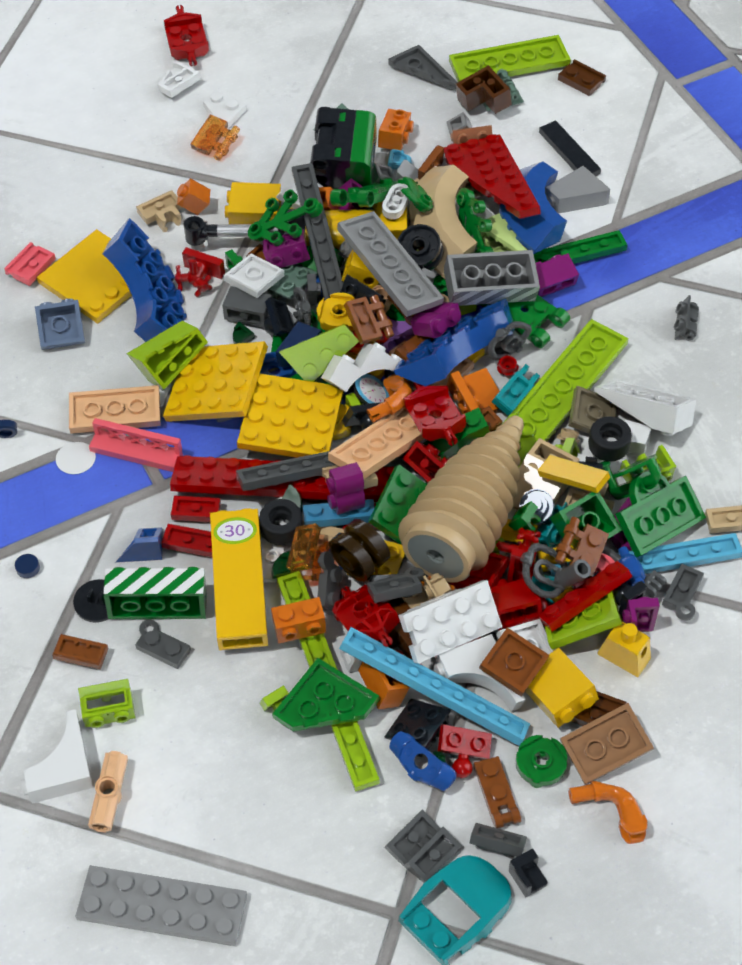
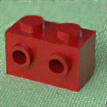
[403,441,449,482]

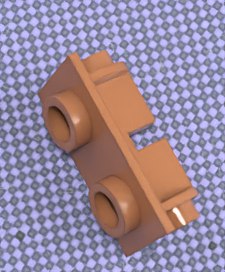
[450,125,492,144]

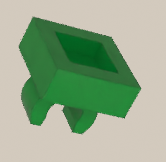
[508,501,541,531]

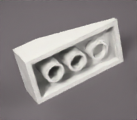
[594,380,696,436]

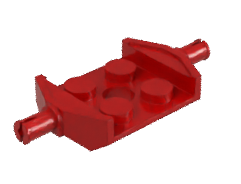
[164,5,209,66]
[404,382,466,446]
[332,584,400,647]

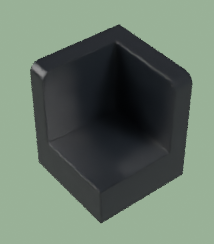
[509,848,548,898]

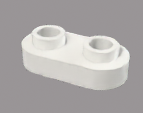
[382,183,410,219]

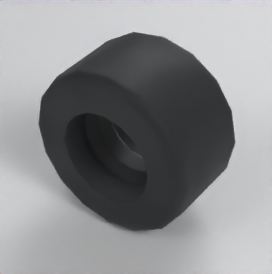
[588,416,632,461]
[259,499,303,546]

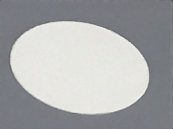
[56,442,96,474]

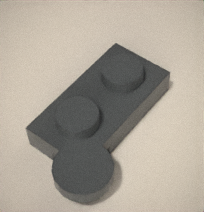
[317,551,342,615]

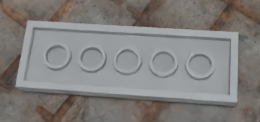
[337,211,444,317]
[75,865,247,947]

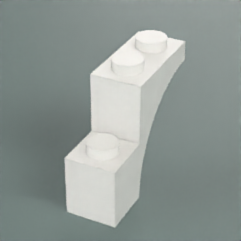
[321,342,403,392]
[577,419,652,463]

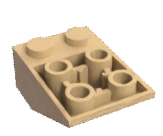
[513,438,580,509]

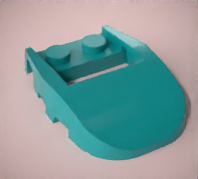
[398,855,512,965]

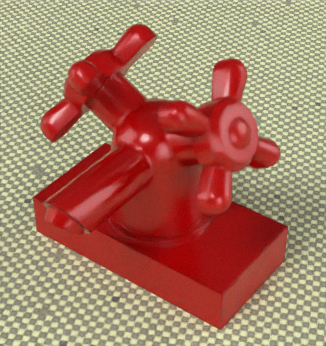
[175,247,225,297]
[496,528,541,583]

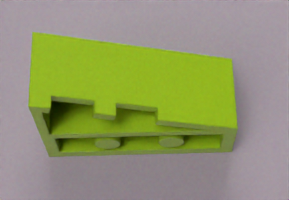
[126,321,208,390]

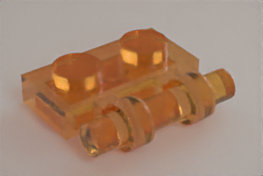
[190,114,240,161]

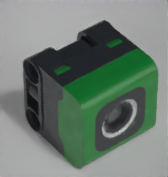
[310,107,377,189]

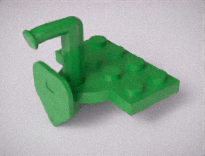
[600,454,706,557]

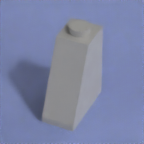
[545,166,610,213]

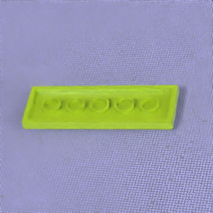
[449,35,571,82]

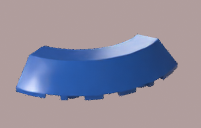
[499,161,567,254]
[102,218,187,342]
[394,298,514,386]

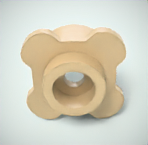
[557,428,580,444]

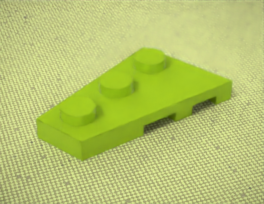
[279,324,359,382]
[545,590,622,650]

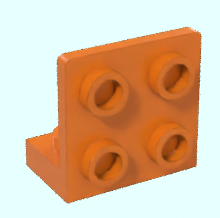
[447,368,500,414]

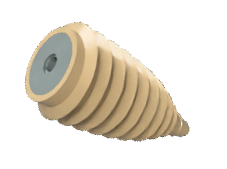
[398,415,524,582]

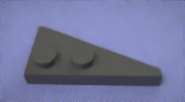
[388,45,458,90]

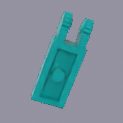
[491,364,540,416]

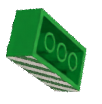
[104,567,207,619]

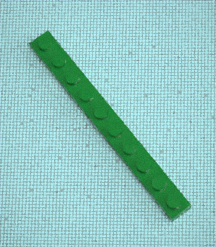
[433,230,627,296]

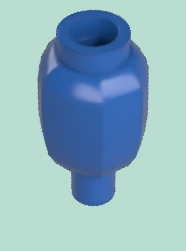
[618,546,646,586]

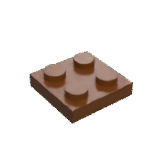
[479,627,550,697]

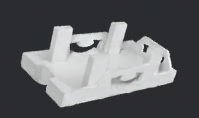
[398,580,502,663]

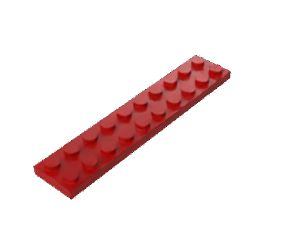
[170,455,406,502]

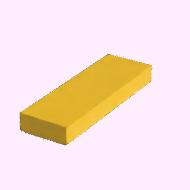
[537,455,610,493]

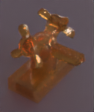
[286,523,335,582]

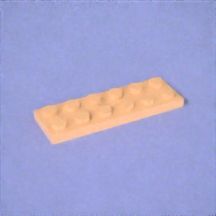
[328,407,439,479]

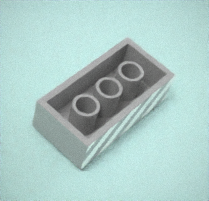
[444,250,540,306]

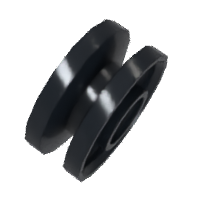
[398,224,444,271]

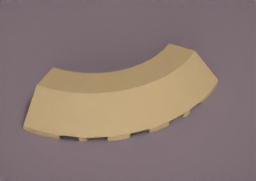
[409,165,477,279]

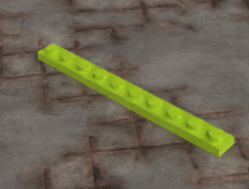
[277,571,380,792]

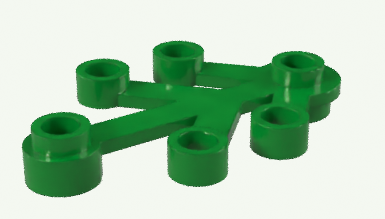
[456,188,493,253]
[248,189,323,246]

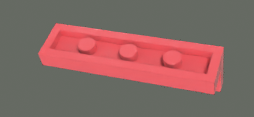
[89,418,183,472]

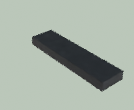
[539,120,601,176]

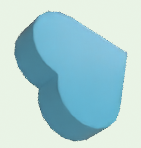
[388,149,412,170]

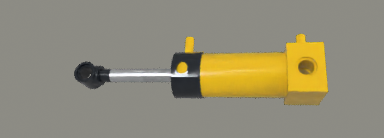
[183,201,407,250]

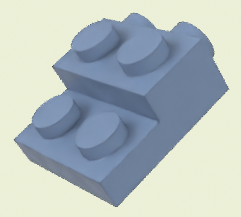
[35,299,85,350]

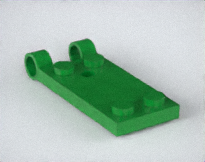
[330,178,418,207]
[479,295,570,348]

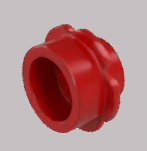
[497,356,519,376]

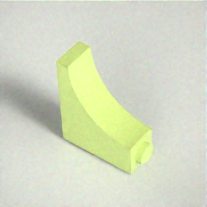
[473,213,527,252]

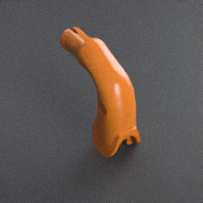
[366,374,412,423]
[568,781,648,844]

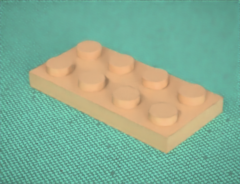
[69,385,161,434]

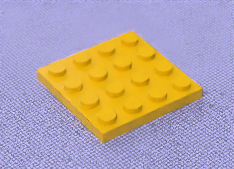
[163,341,268,422]
[237,374,343,458]

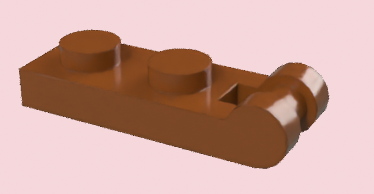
[474,756,521,829]

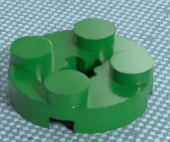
[516,735,567,788]

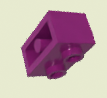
[535,253,579,297]

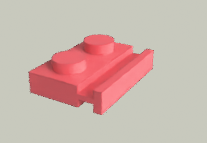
[4,242,56,286]

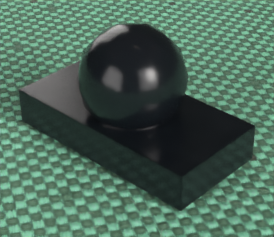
[264,297,294,338]
[342,402,382,430]
[613,581,647,621]

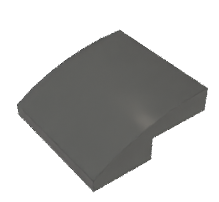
[384,809,462,883]

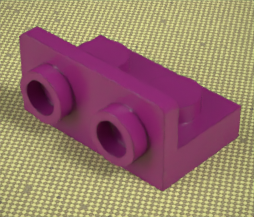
[263,229,310,268]

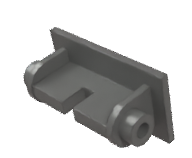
[674,295,699,340]

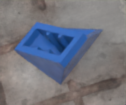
[115,527,163,563]

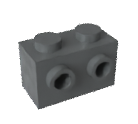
[222,286,272,328]

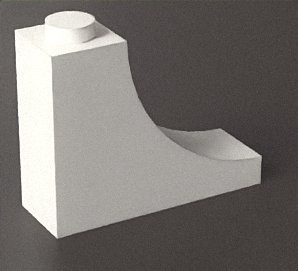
[434,634,525,712]
[21,709,93,804]

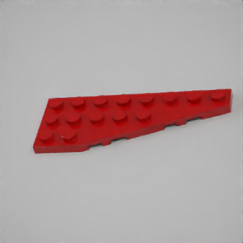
[444,134,541,219]

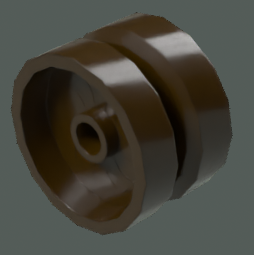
[328,519,390,582]

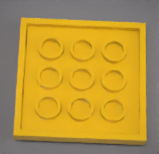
[36,229,132,324]

